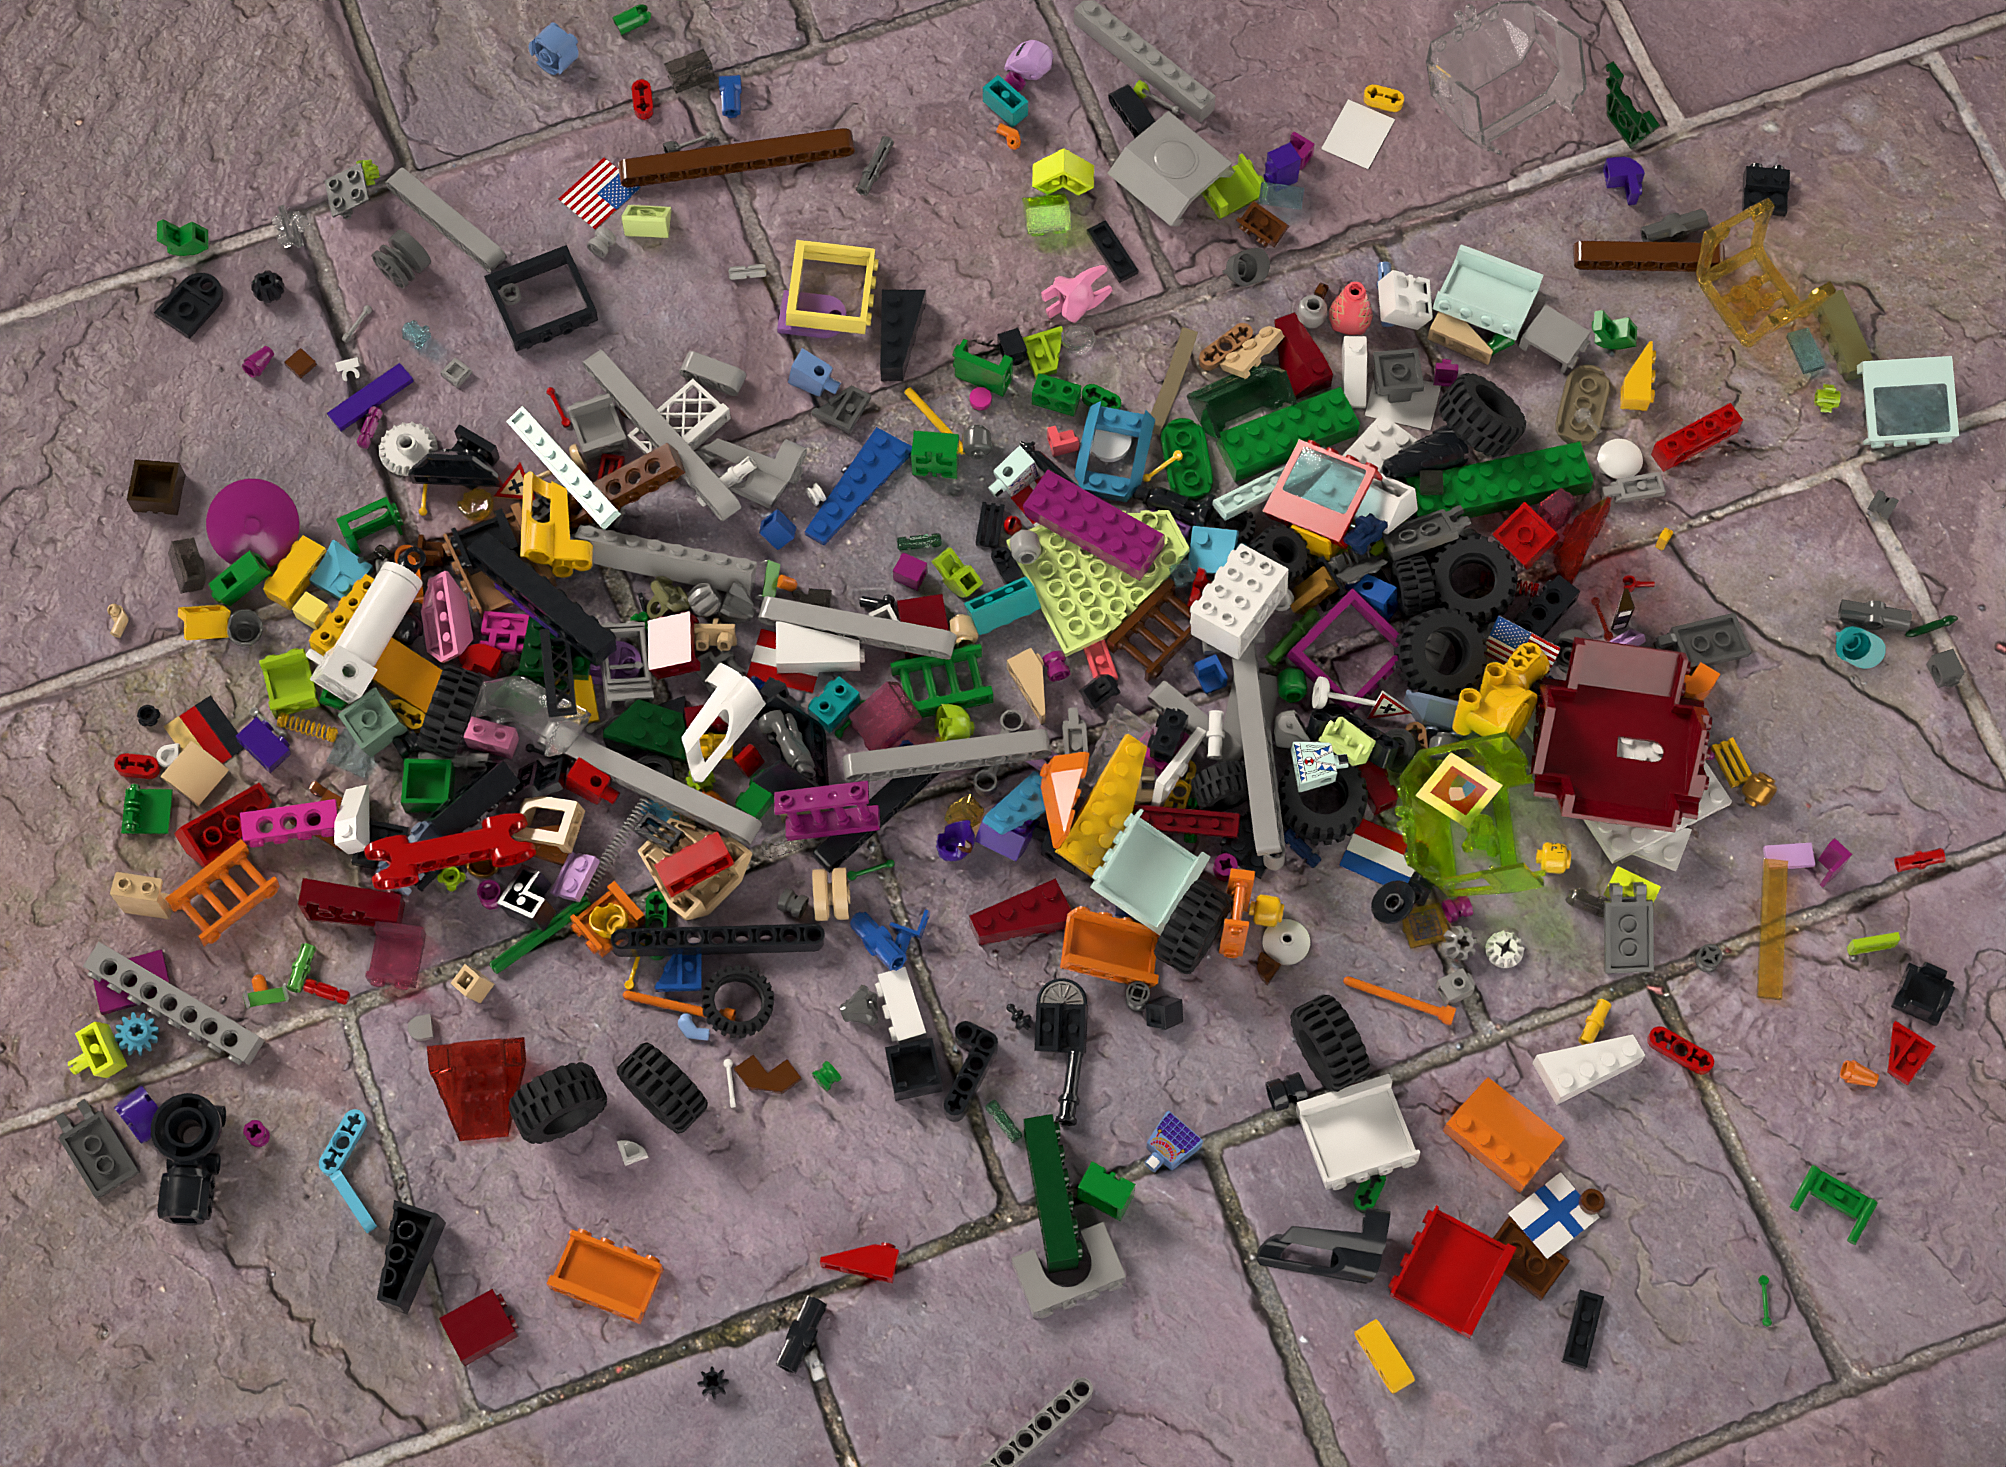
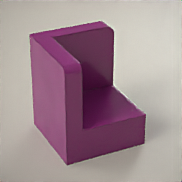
[1290,132,1315,171]
[893,553,928,591]

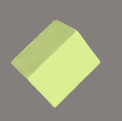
[622,205,671,238]

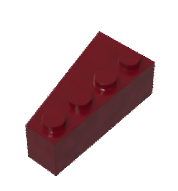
[298,878,405,929]

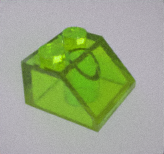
[1022,193,1071,236]

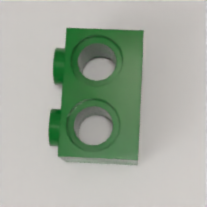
[1032,373,1081,417]

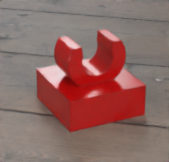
[733,744,765,778]

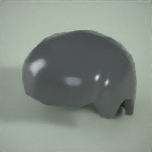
[227,609,263,647]

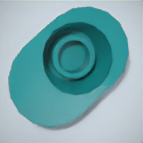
[1835,626,1886,669]

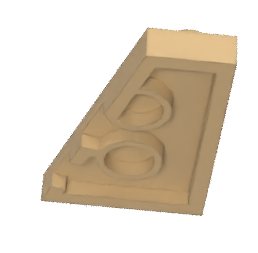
[1219,326,1284,379]

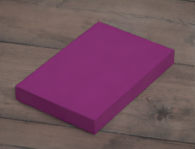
[93,949,170,1015]

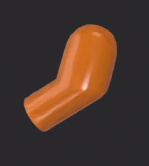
[996,123,1021,150]

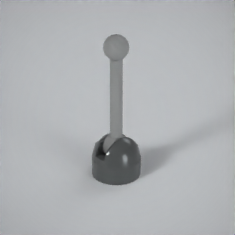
[663,132,714,153]

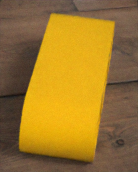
[1354,1319,1415,1394]

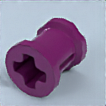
[243,1120,270,1147]

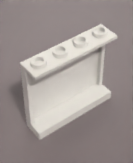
[1296,1074,1420,1190]

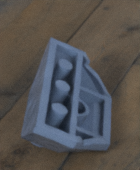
[1403,690,1477,740]

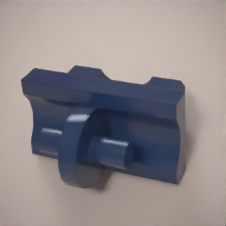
[1343,513,1388,555]

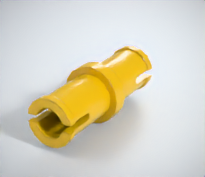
[1578,999,1612,1045]

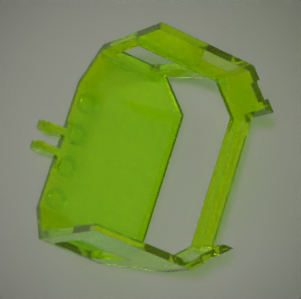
[1395,732,1547,898]

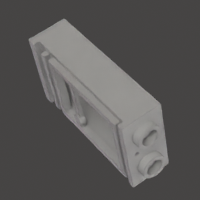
[600,621,654,710]

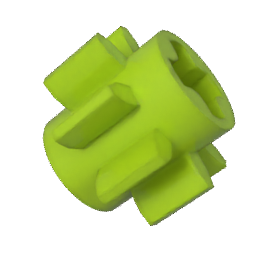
[356,159,380,186]
[1814,384,1841,413]
[685,770,716,792]

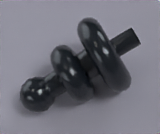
[1006,1003,1032,1030]

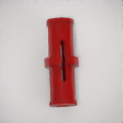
[1894,848,1946,872]

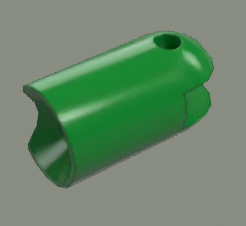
[612,4,651,36]

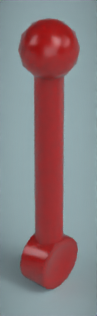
[546,387,571,428]

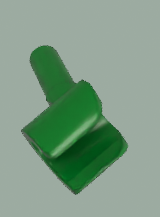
[630,612,649,634]

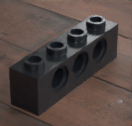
[1514,575,1580,639]

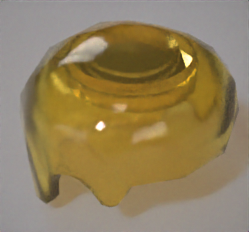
[457,489,494,522]

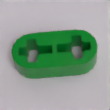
[1082,384,1121,410]
[1353,1174,1386,1213]

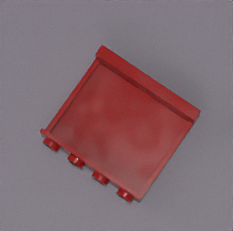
[1388,1205,1516,1339]

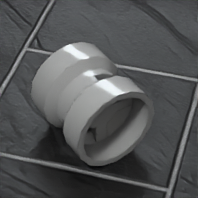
[587,227,616,258]

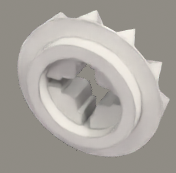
[1485,930,1524,968]

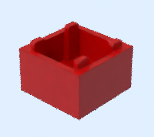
[1492,502,1560,570]

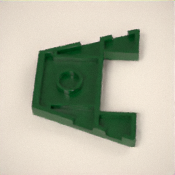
[1606,61,1660,148]

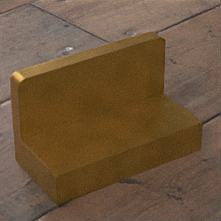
[1290,567,1339,615]

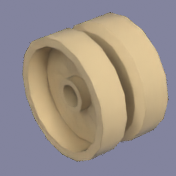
[812,867,851,921]

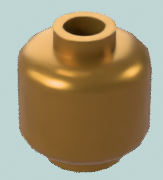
[1741,771,1777,808]

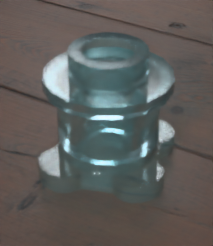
[401,320,431,350]
[1168,560,1196,588]

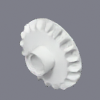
[379,421,438,476]

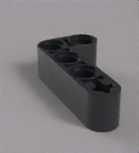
[1306,703,1399,769]
[944,1021,998,1122]

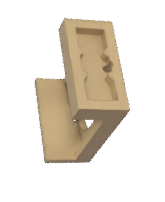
[512,796,585,854]

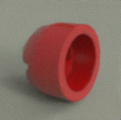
[1004,516,1022,536]

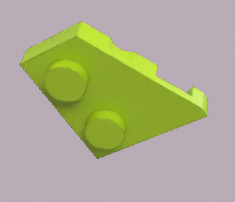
[1023,326,1063,379]

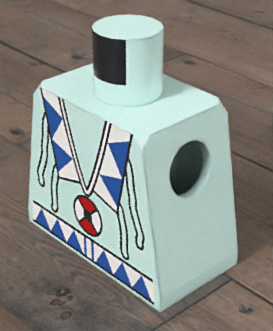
[988,446,1040,498]
[1291,742,1349,792]

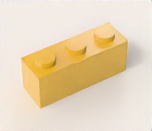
[263,535,327,611]

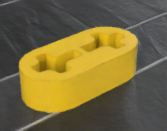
[1363,84,1404,112]
[390,699,425,733]

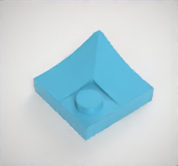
[1187,526,1239,574]
[309,539,374,600]

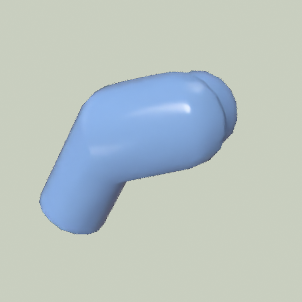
[678,1013,710,1041]

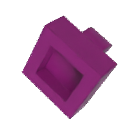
[1433,359,1458,387]

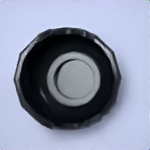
[392,611,423,645]

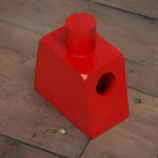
[566,757,620,805]

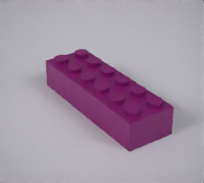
[1023,470,1165,581]

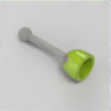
[1133,80,1181,115]

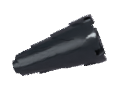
[1381,425,1469,479]

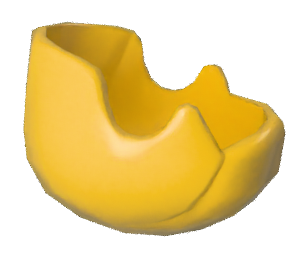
[589,903,628,939]

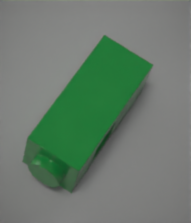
[208,550,272,606]

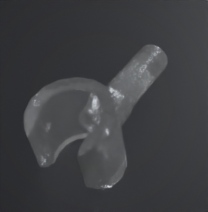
[1574,408,1602,435]

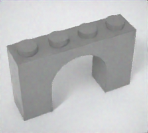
[1011,1222,1126,1319]

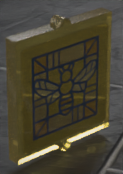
[1402,902,1448,949]

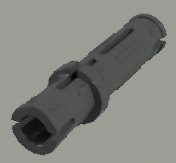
[856,136,894,196]

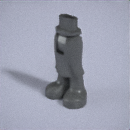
[757,710,816,778]

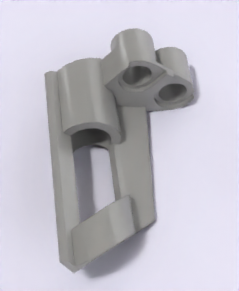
[694,438,807,509]

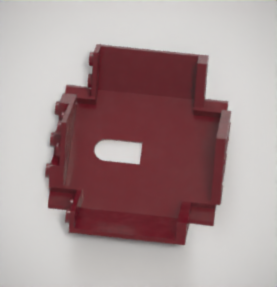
[1530,637,1712,833]

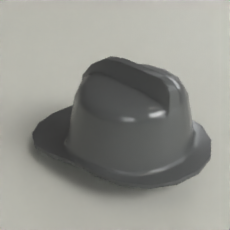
[1223,248,1270,287]

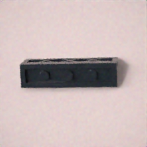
[540,629,577,718]

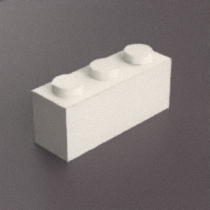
[875,967,927,1045]

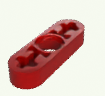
[1647,1026,1714,1075]

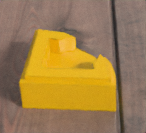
[1655,527,1674,551]

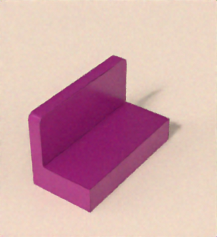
[1818,838,1852,888]

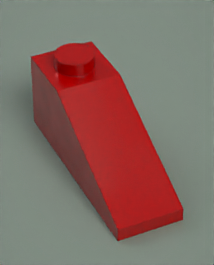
[820,1242,900,1284]

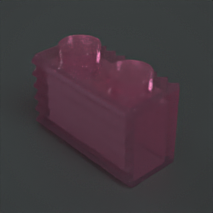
[1537,488,1575,532]

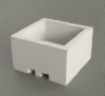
[1378,270,1433,330]

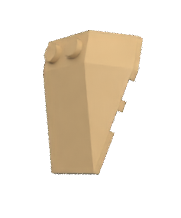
[637,818,752,921]

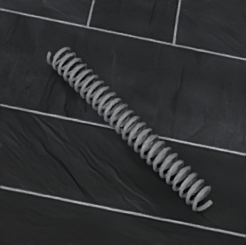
[584,798,653,898]

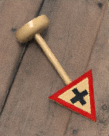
[493,443,589,501]

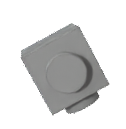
[1435,968,1475,1007]

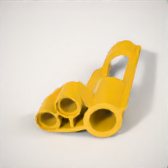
[520,471,593,578]

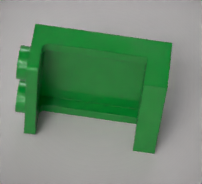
[952,339,1013,397]

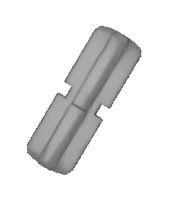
[728,264,766,280]

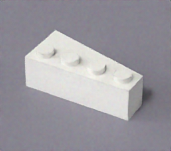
[1532,1035,1645,1105]

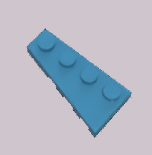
[982,771,1046,835]

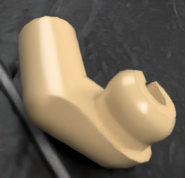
[107,603,129,638]

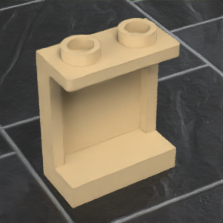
[110,872,172,920]

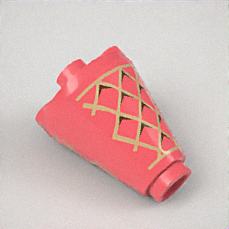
[1329,282,1373,335]

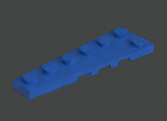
[805,427,912,545]

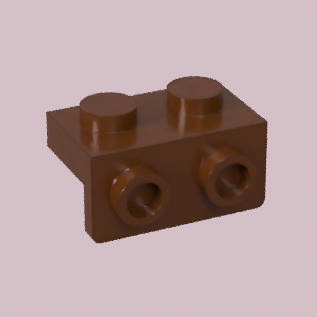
[1236,201,1289,248]

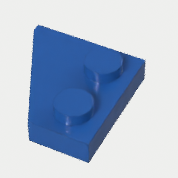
[655,943,702,992]

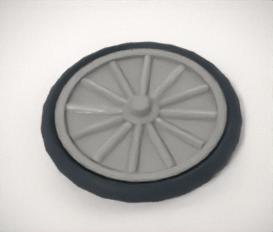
[1037,978,1087,1005]

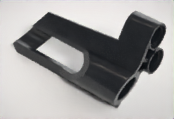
[1256,1207,1391,1284]

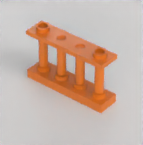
[165,839,280,947]
[1219,868,1255,958]

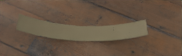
[1151,327,1198,435]

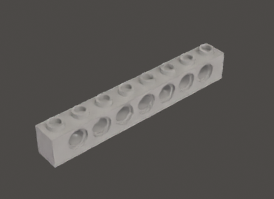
[83,942,265,1065]

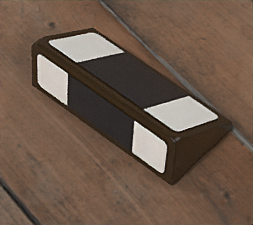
[1611,588,1635,630]

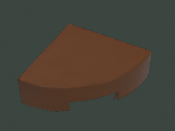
[1314,282,1329,300]
[1257,951,1281,986]

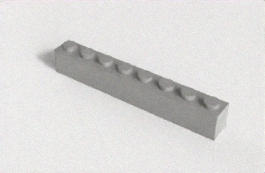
[1074,0,1216,123]
[574,525,757,596]

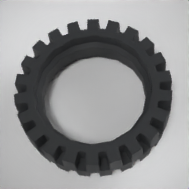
[702,965,774,1038]

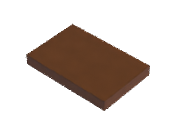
[1493,1216,1570,1301]

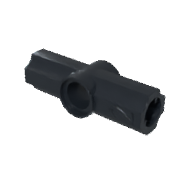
[776,1296,827,1374]

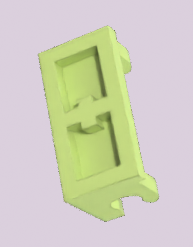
[1318,717,1376,766]

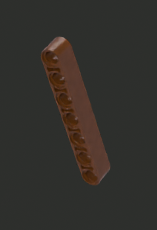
[1573,241,1726,272]

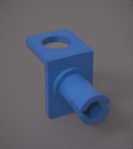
[889,909,930,954]

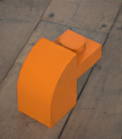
[1683,662,1720,700]

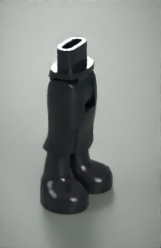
[1134,485,1216,527]

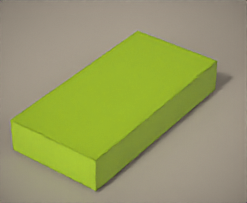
[1847,932,1901,956]

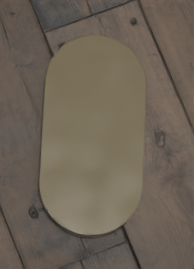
[1555,364,1611,446]

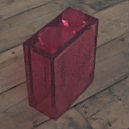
[849,681,923,751]

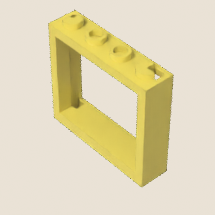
[786,240,879,334]

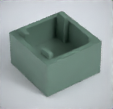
[338,687,409,757]

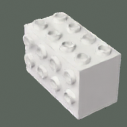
[1190,543,1288,660]

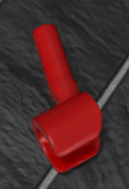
[1623,575,1655,592]

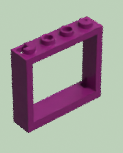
[1286,588,1399,711]

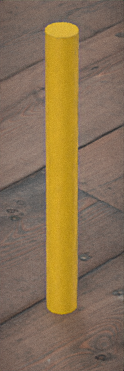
[904,387,965,455]

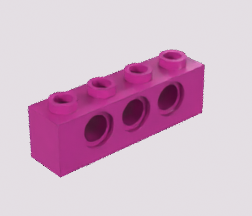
[240,799,339,848]

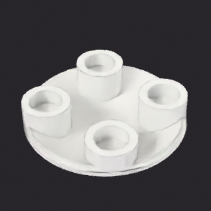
[1598,439,1643,479]

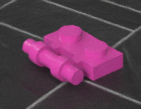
[479,611,529,655]

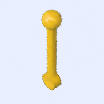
[1143,450,1183,482]
[418,484,428,516]
[624,943,645,990]

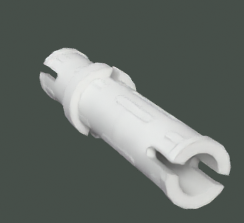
[695,456,757,507]

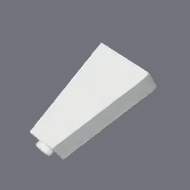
[776,622,865,673]

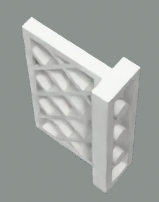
[627,379,731,469]

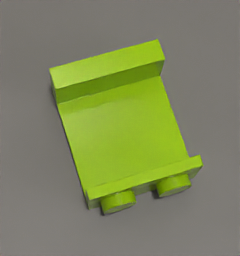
[1201,153,1266,220]

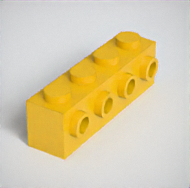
[309,574,374,656]

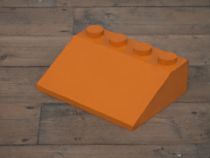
[1443,1077,1565,1193]

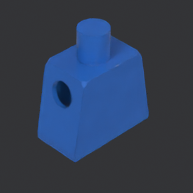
[1345,574,1398,622]

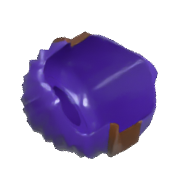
[936,820,975,861]

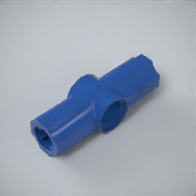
[849,911,907,971]

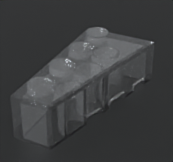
[1078,703,1155,799]

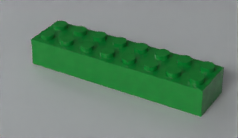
[1405,441,1594,519]

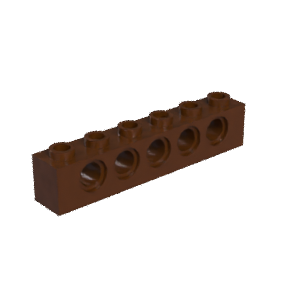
[567,443,686,535]

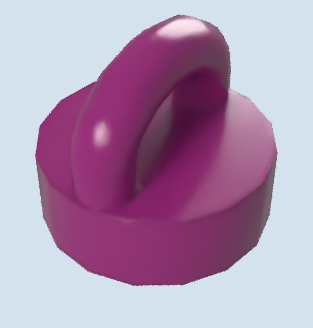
[1005,71,1026,92]

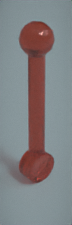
[1591,597,1613,641]

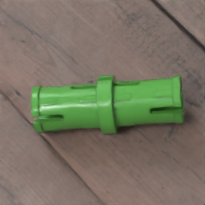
[286,943,316,993]

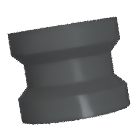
[1695,944,1723,972]

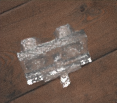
[271,205,309,248]

